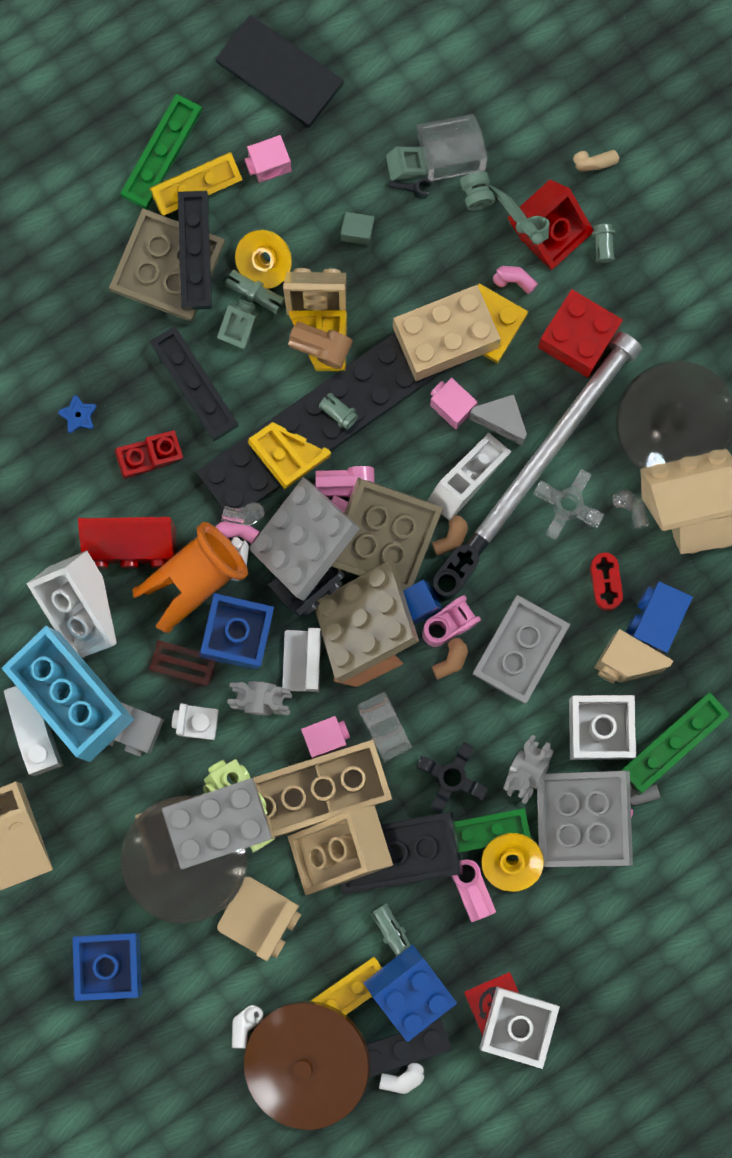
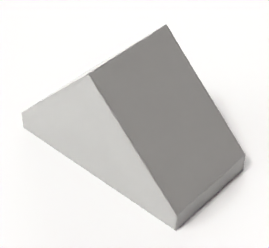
[469,395,527,446]

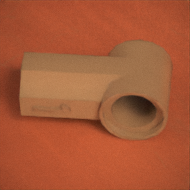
[288,322,353,369]

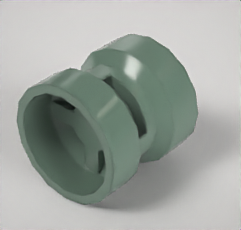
[460,171,495,211]

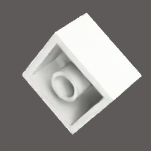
[569,695,636,760]
[479,987,560,1069]

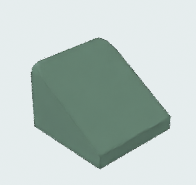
[386,146,427,181]
[341,212,375,246]

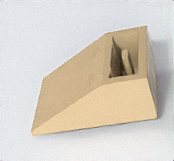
[0,782,53,891]

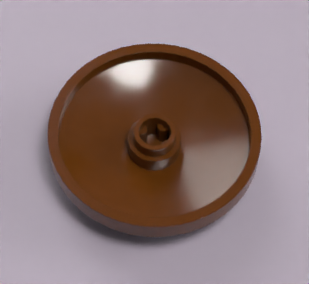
[244,1001,370,1130]

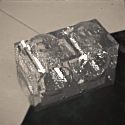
[357,692,412,763]

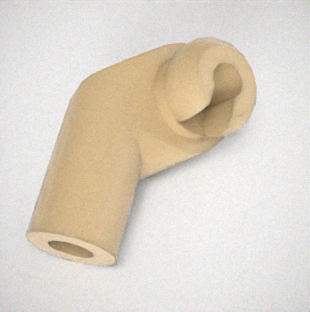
[573,150,619,172]

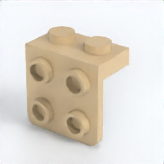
[217,877,301,961]

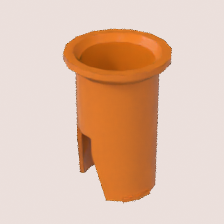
[132,522,248,633]

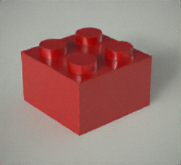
[538,289,623,378]

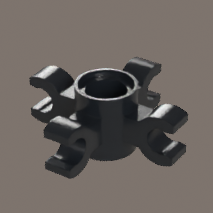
[416,742,488,814]

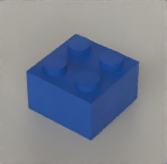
[625,581,693,655]
[199,593,274,670]
[73,933,142,1001]
[363,944,457,1042]

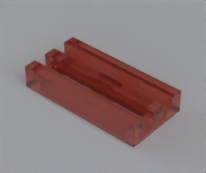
[149,640,216,686]

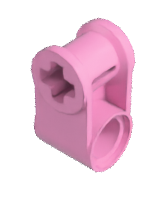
[422,595,481,647]

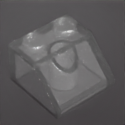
[416,114,487,181]

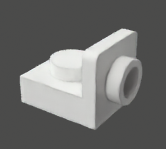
[172,703,219,741]

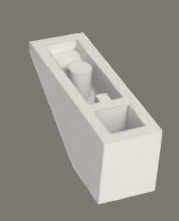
[427,433,511,521]
[4,686,64,776]

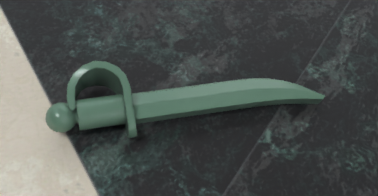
[488,185,550,245]

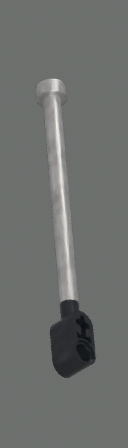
[432,332,642,600]

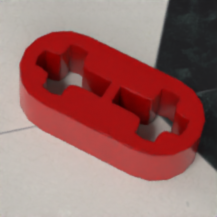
[590,553,623,611]

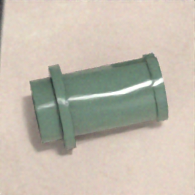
[592,224,616,263]
[319,393,358,430]

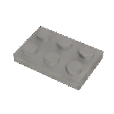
[472,595,570,705]
[162,778,273,870]

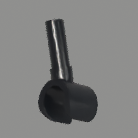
[389,178,432,199]

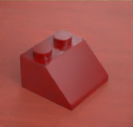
[507,179,594,270]

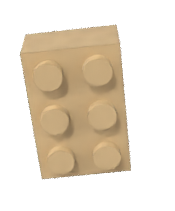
[393,285,501,381]

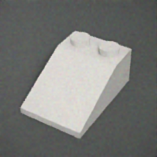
[26,551,117,658]

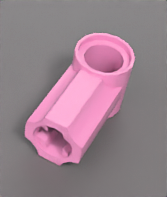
[316,466,375,499]
[452,859,496,923]

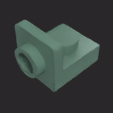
[217,299,261,349]

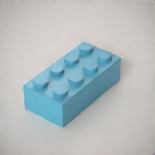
[2,626,135,762]

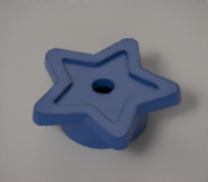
[58,395,97,433]

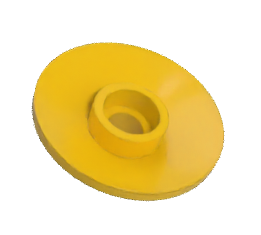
[235,230,292,289]
[482,833,544,892]

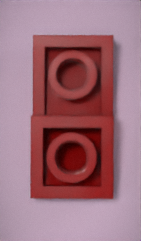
[115,430,183,479]

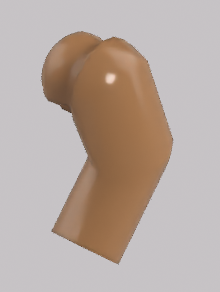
[431,515,468,556]
[431,638,468,680]

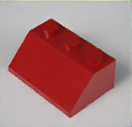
[78,517,176,569]

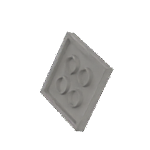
[249,477,360,601]
[537,771,633,867]

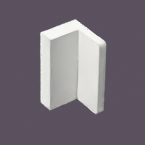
[282,628,321,692]

